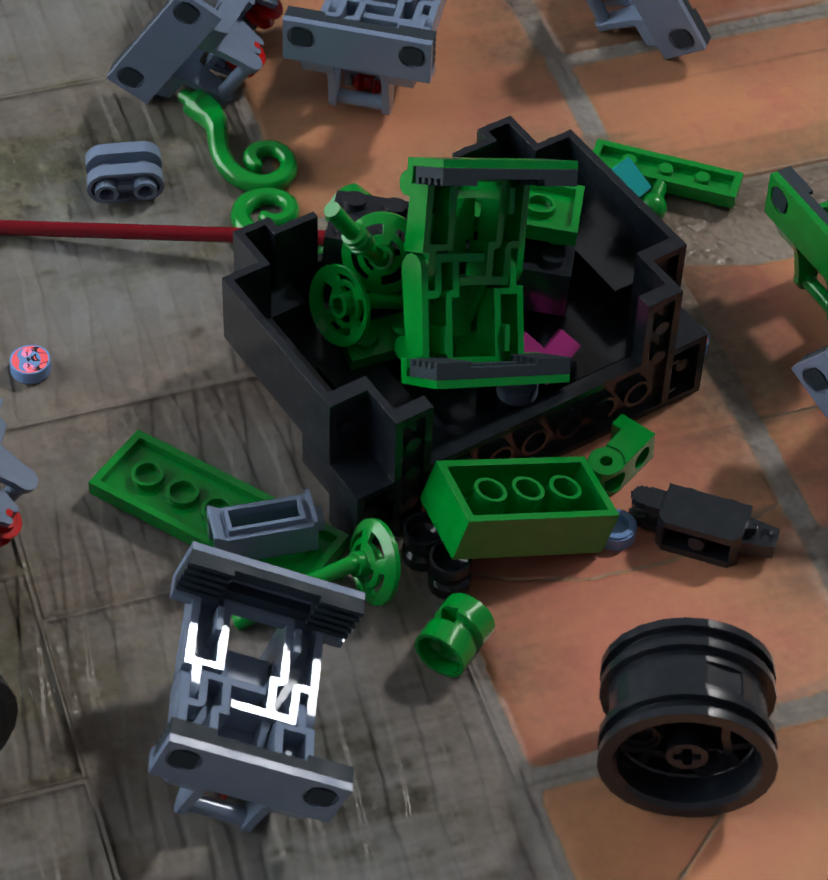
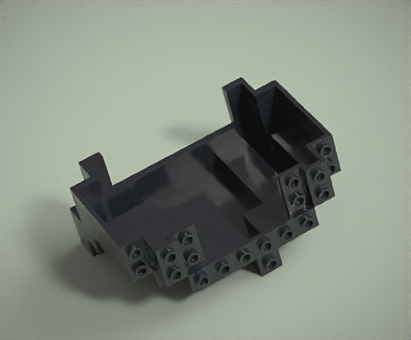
[222,116,708,550]

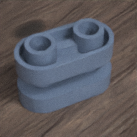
[85,141,164,203]

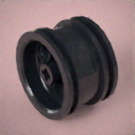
[597,617,778,818]

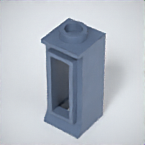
[206,489,325,560]

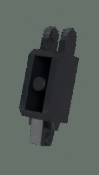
[628,483,780,568]

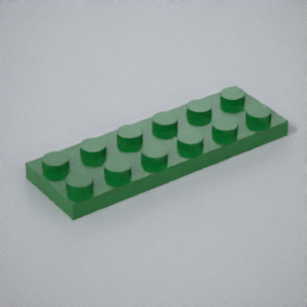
[88,429,349,575]

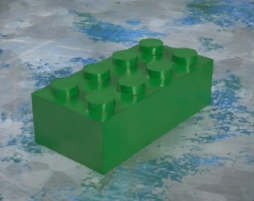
[420,456,620,560]

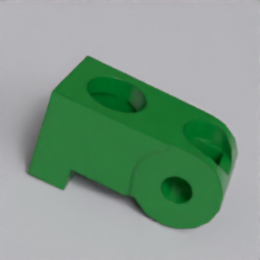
[588,414,656,496]

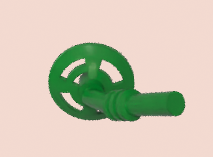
[324,201,407,294]
[309,264,476,347]
[231,518,401,631]

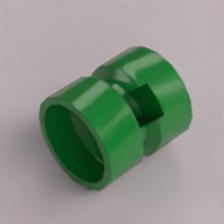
[414,593,495,677]

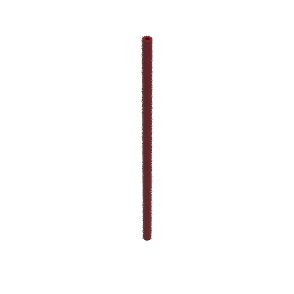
[0,220,326,246]

